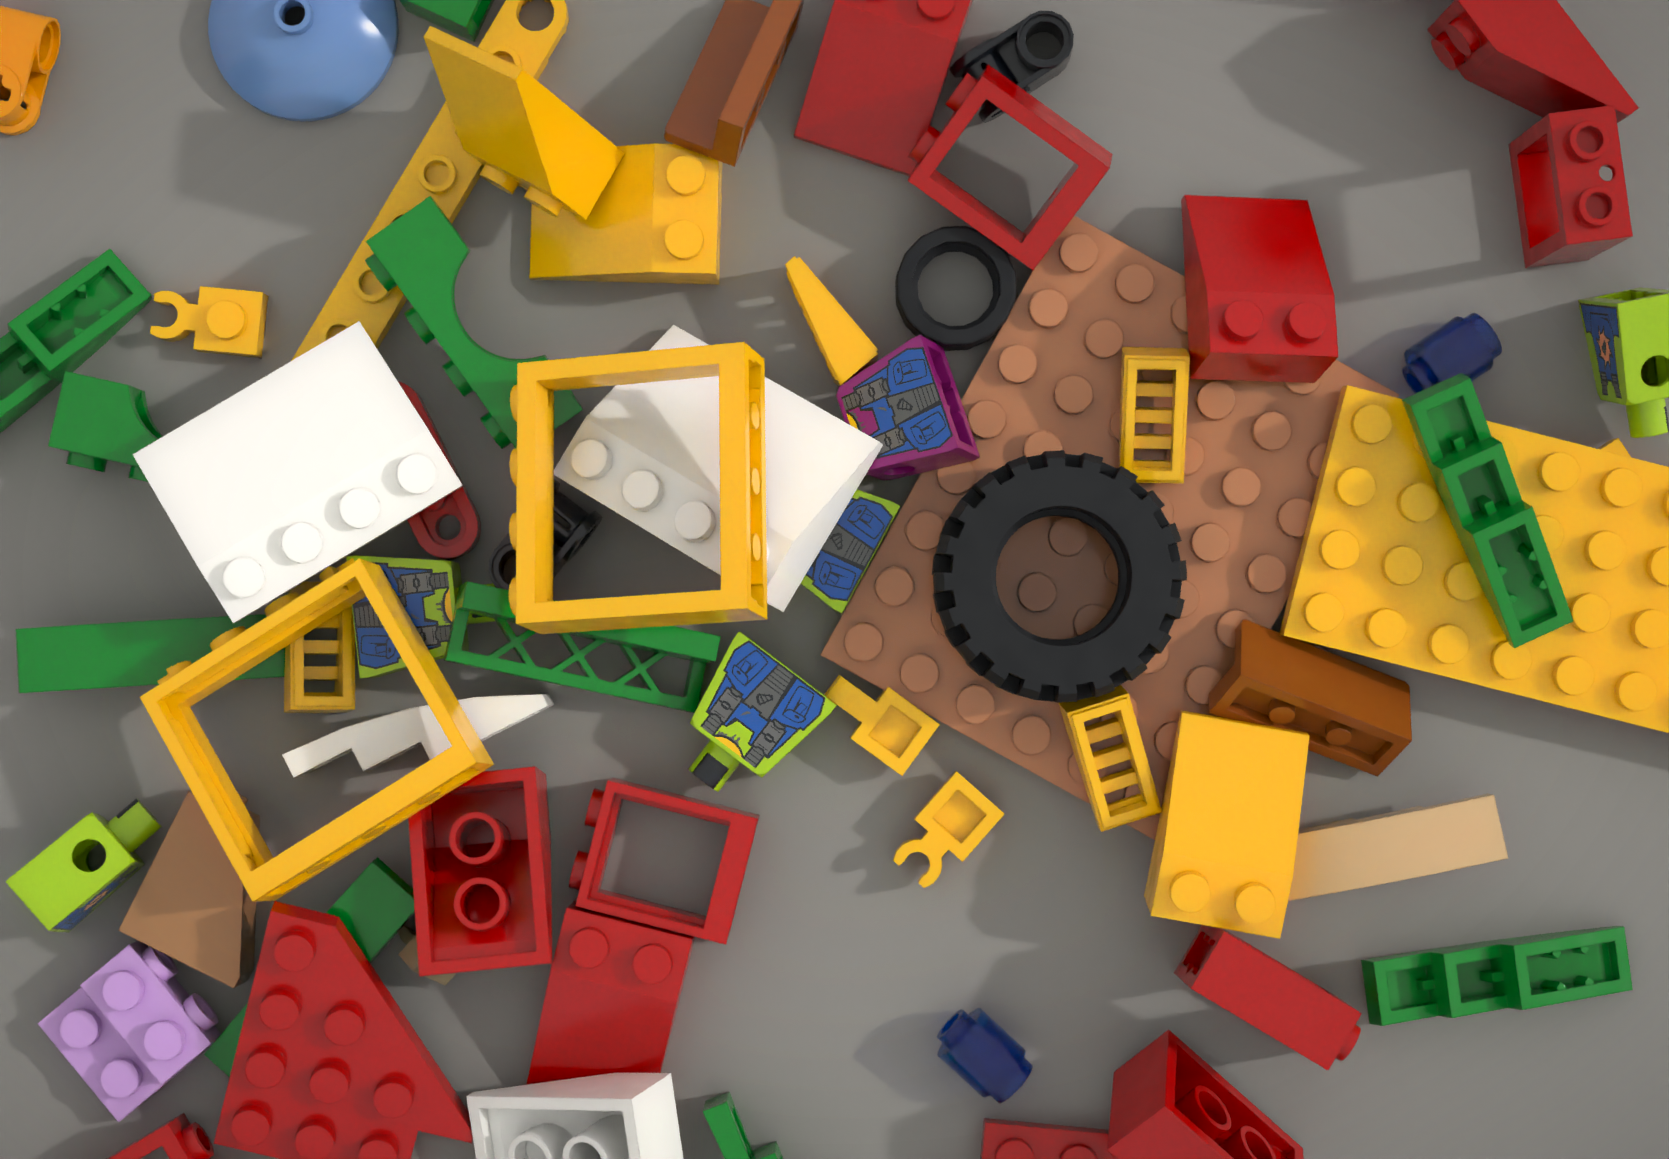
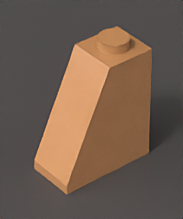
[118,790,260,988]

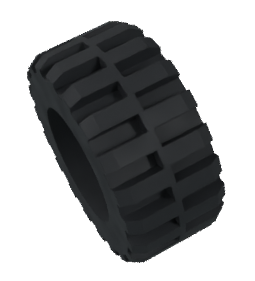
[932,450,1187,703]

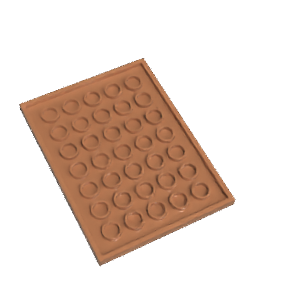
[820,216,1400,840]

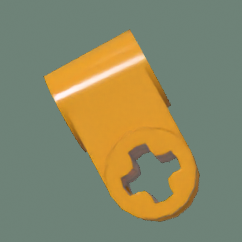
[0,6,61,135]

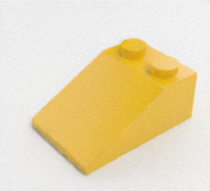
[424,26,625,219]
[529,143,723,285]
[1144,710,1310,939]

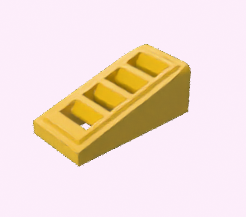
[785,256,878,386]
[1119,347,1190,484]
[284,581,355,713]
[1059,685,1162,832]

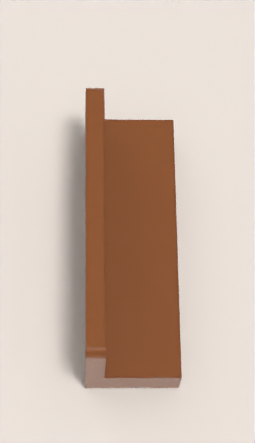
[664,0,804,167]
[1209,619,1412,777]

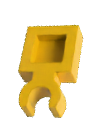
[150,286,268,358]
[893,770,1004,888]

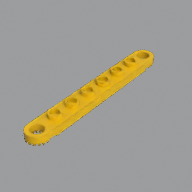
[291,0,569,361]

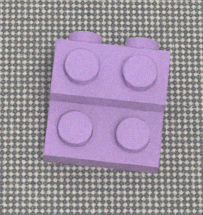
[37,941,221,1122]

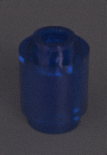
[1402,313,1502,394]
[937,1008,1033,1103]

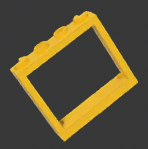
[508,342,767,634]
[140,558,494,902]

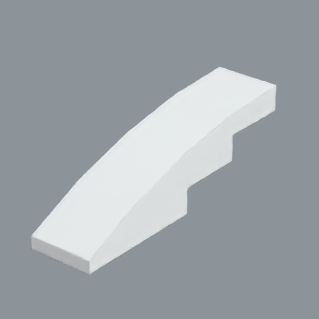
[282,693,555,778]

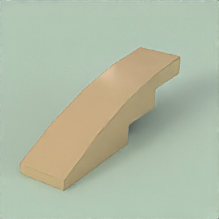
[1288,793,1508,901]

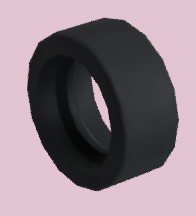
[895,226,1016,351]

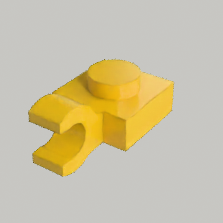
[824,674,940,776]

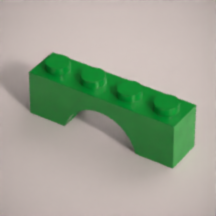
[365,196,583,449]
[48,371,163,482]

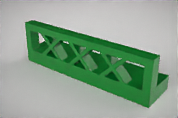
[444,581,721,713]

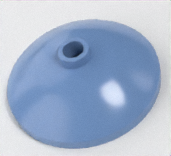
[208,0,399,122]

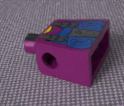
[836,335,980,481]

